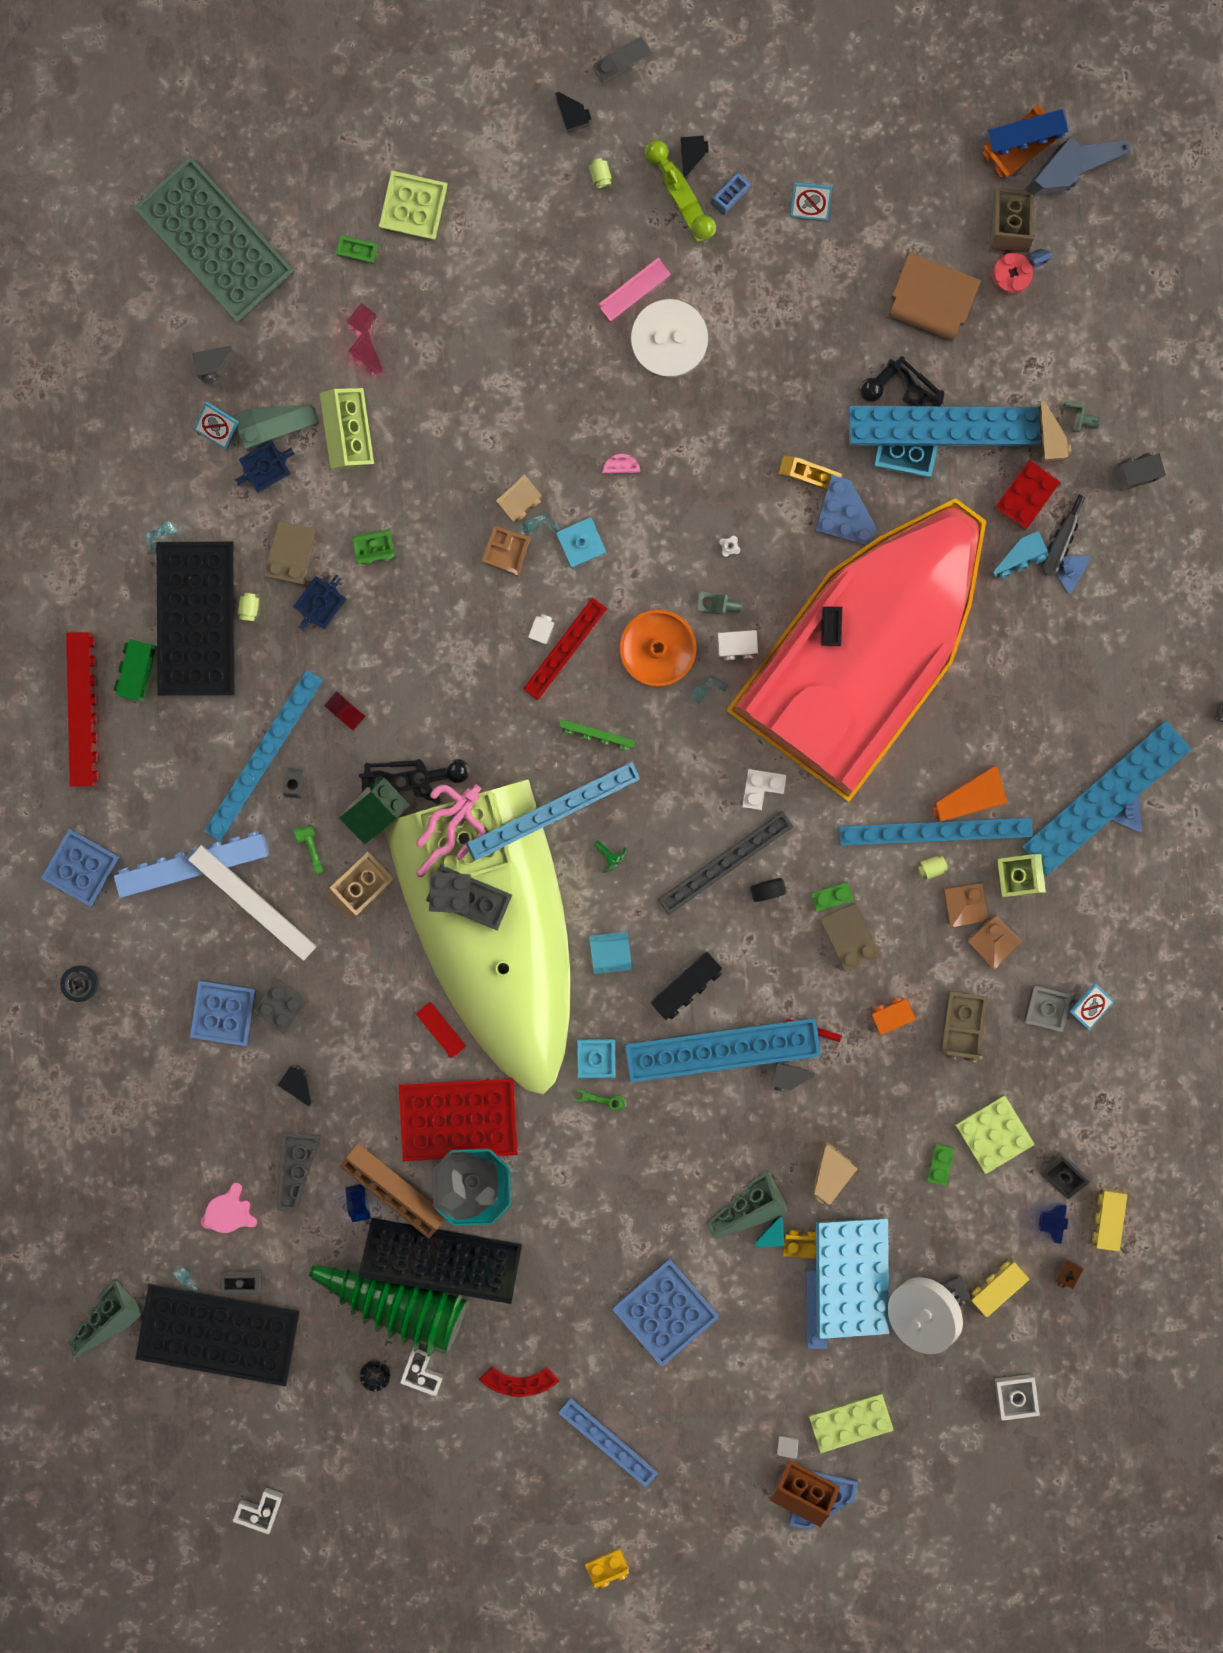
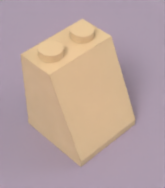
[813,1141,858,1205]

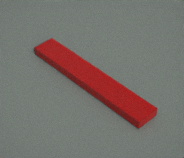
[523,597,607,700]

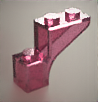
[347,303,383,377]

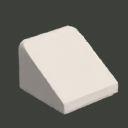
[777,1436,799,1459]

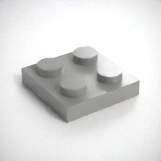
[1025,985,1072,1032]

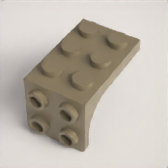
[941,991,988,1063]

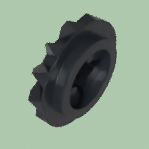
[359,1361,390,1392]

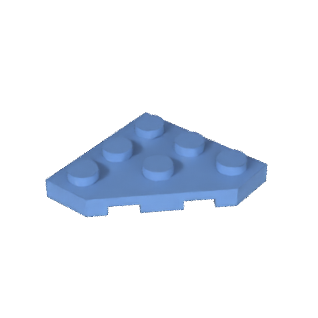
[816,474,877,545]
[789,1470,858,1530]

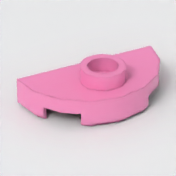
[602,454,641,474]

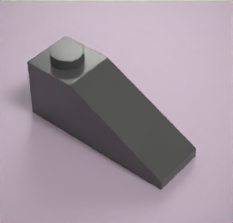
[593,37,652,85]

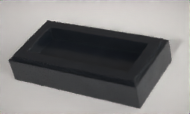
[821,606,843,646]

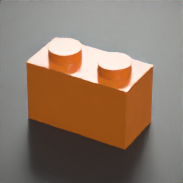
[870,996,916,1035]

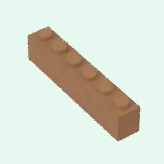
[339,1144,445,1238]

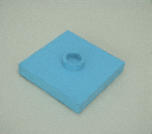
[556,517,607,568]
[577,1039,616,1078]

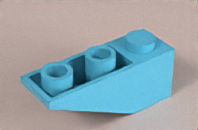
[993,531,1049,579]

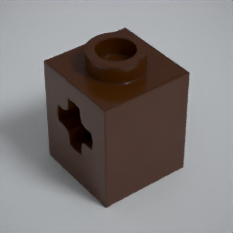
[1054,1258,1083,1290]

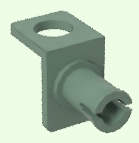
[1059,401,1100,432]
[696,591,742,614]

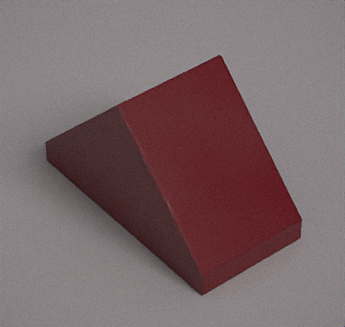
[324,691,366,731]

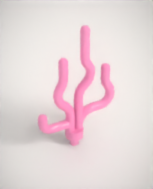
[416,784,486,877]

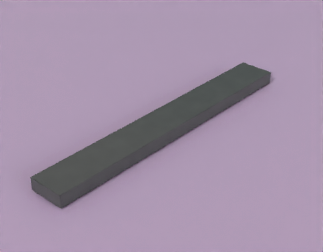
[658,811,794,915]

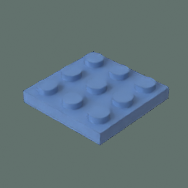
[41,829,120,907]
[190,980,256,1046]

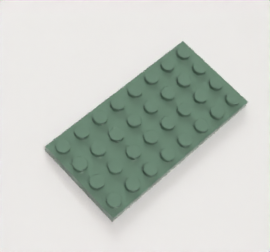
[134,156,294,323]

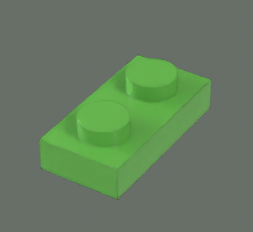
[336,235,378,264]
[811,882,854,912]
[927,1144,955,1186]

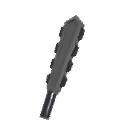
[1041,494,1086,577]

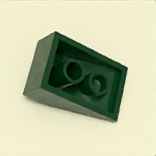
[338,776,410,844]

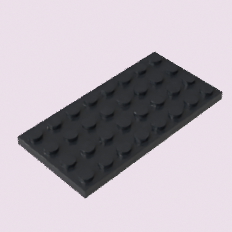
[156,541,235,696]
[358,1218,522,1304]
[135,1283,300,1386]

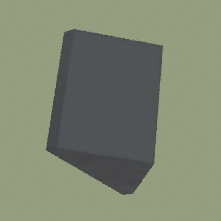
[1040,1152,1092,1199]

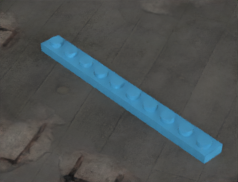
[204,670,323,842]
[466,762,640,861]
[840,818,1033,846]

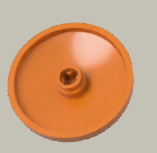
[620,609,697,687]

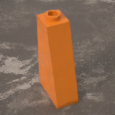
[932,766,1008,822]

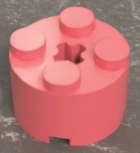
[992,253,1033,295]

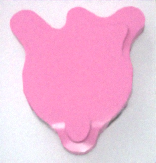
[201,1182,257,1233]

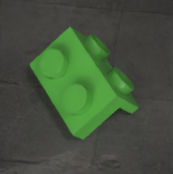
[352,529,395,565]

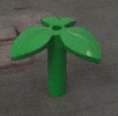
[594,841,626,873]

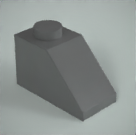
[771,1062,815,1093]

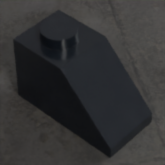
[555,92,592,133]
[680,136,709,179]
[278,1065,313,1106]

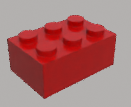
[993,460,1061,531]

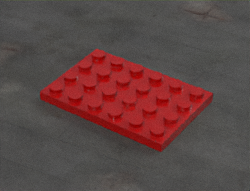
[399,1078,518,1162]

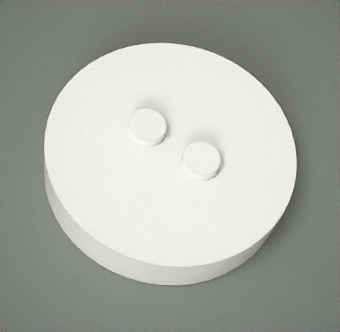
[631,299,708,378]
[888,1277,963,1354]

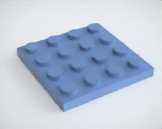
[612,1258,720,1367]

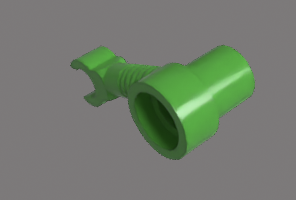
[293,825,323,874]
[574,1089,626,1111]

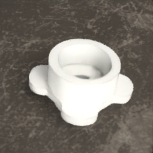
[719,536,740,557]

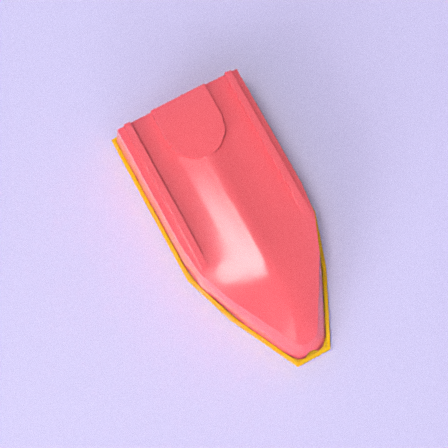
[726,498,986,802]

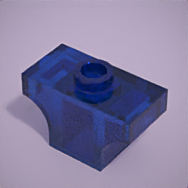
[345,1184,371,1223]
[1038,1202,1068,1244]

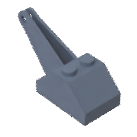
[1026,137,1131,195]

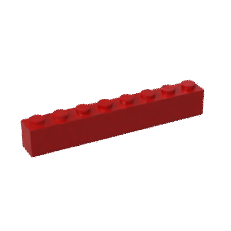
[66,632,99,787]

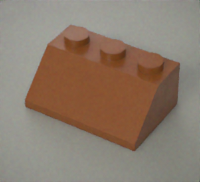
[770,1460,840,1527]

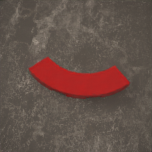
[479,1366,560,1397]

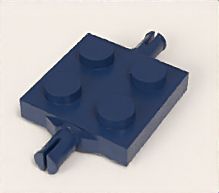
[234,440,295,493]
[293,574,347,631]

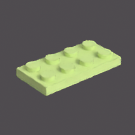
[809,1393,894,1453]

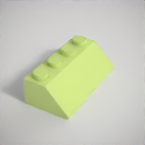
[319,388,374,469]

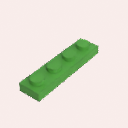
[559,719,635,750]

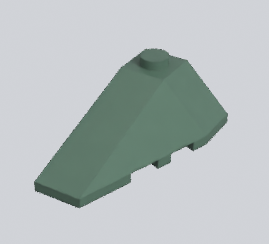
[233,405,319,451]
[708,1172,788,1239]
[68,1281,141,1357]

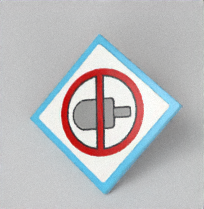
[790,182,833,221]
[193,402,239,449]
[1069,983,1115,1030]

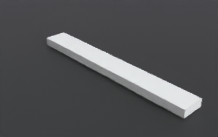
[188,845,317,961]

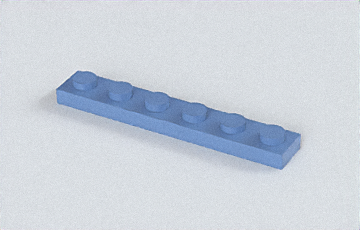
[558,1397,658,1488]

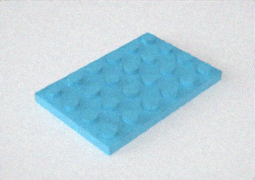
[816,1218,889,1339]

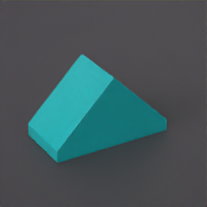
[754,1216,784,1247]

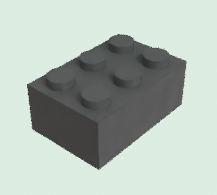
[1114,451,1166,491]

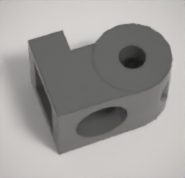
[283,768,303,799]

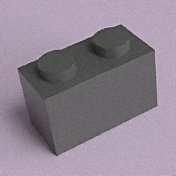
[220,1271,261,1294]

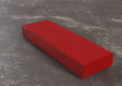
[416,1002,466,1058]

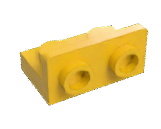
[783,1230,816,1259]
[585,1548,629,1589]

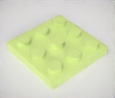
[379,171,448,241]
[955,1095,1035,1174]

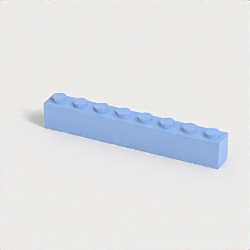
[114,831,270,898]

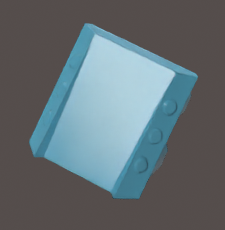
[589,932,632,974]

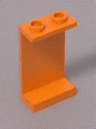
[982,104,1058,180]

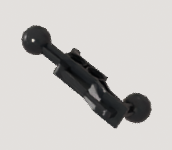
[859,356,944,407]
[359,759,470,804]

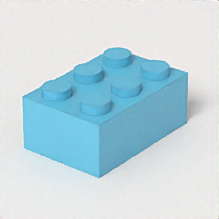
[873,446,938,479]

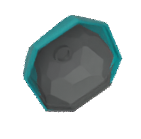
[432,1149,511,1226]

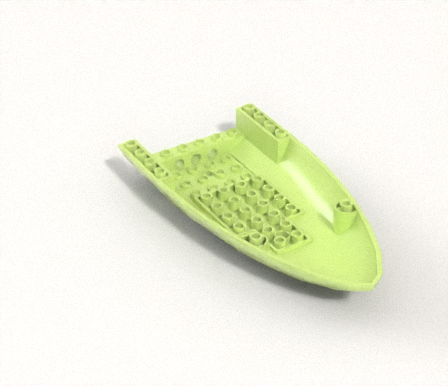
[384,779,570,1095]

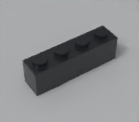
[650,951,723,1020]

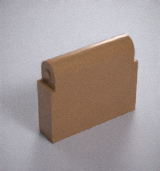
[889,252,981,341]

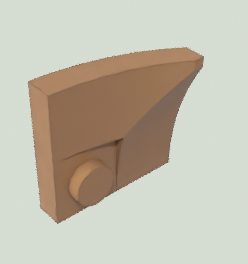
[482,525,531,576]
[944,882,988,928]
[967,914,1022,970]

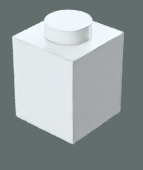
[528,614,555,645]

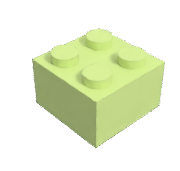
[998,854,1046,897]

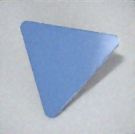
[1057,556,1090,594]
[1112,796,1142,832]

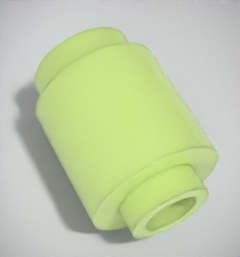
[588,158,612,189]
[238,593,259,621]
[918,856,948,880]

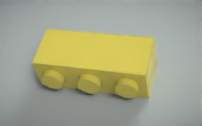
[1092,1189,1128,1251]
[970,1260,1030,1317]

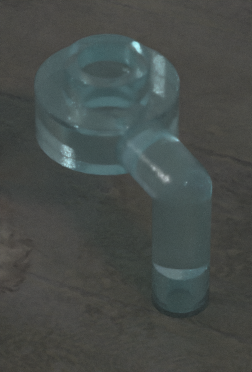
[522,512,560,536]
[147,522,178,555]
[691,675,729,703]
[172,1268,199,1292]

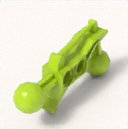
[644,140,716,242]

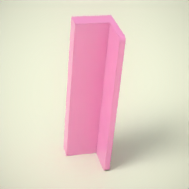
[599,257,671,322]

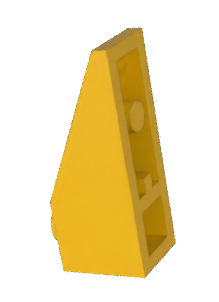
[778,456,842,489]

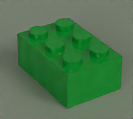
[114,639,157,702]

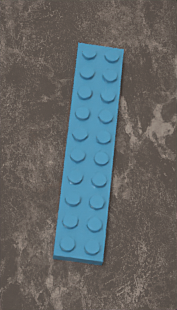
[848,406,1041,446]
[1022,720,1192,876]
[625,1018,821,1083]

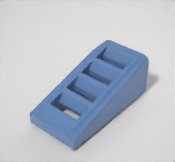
[710,172,751,215]
[1026,249,1053,269]

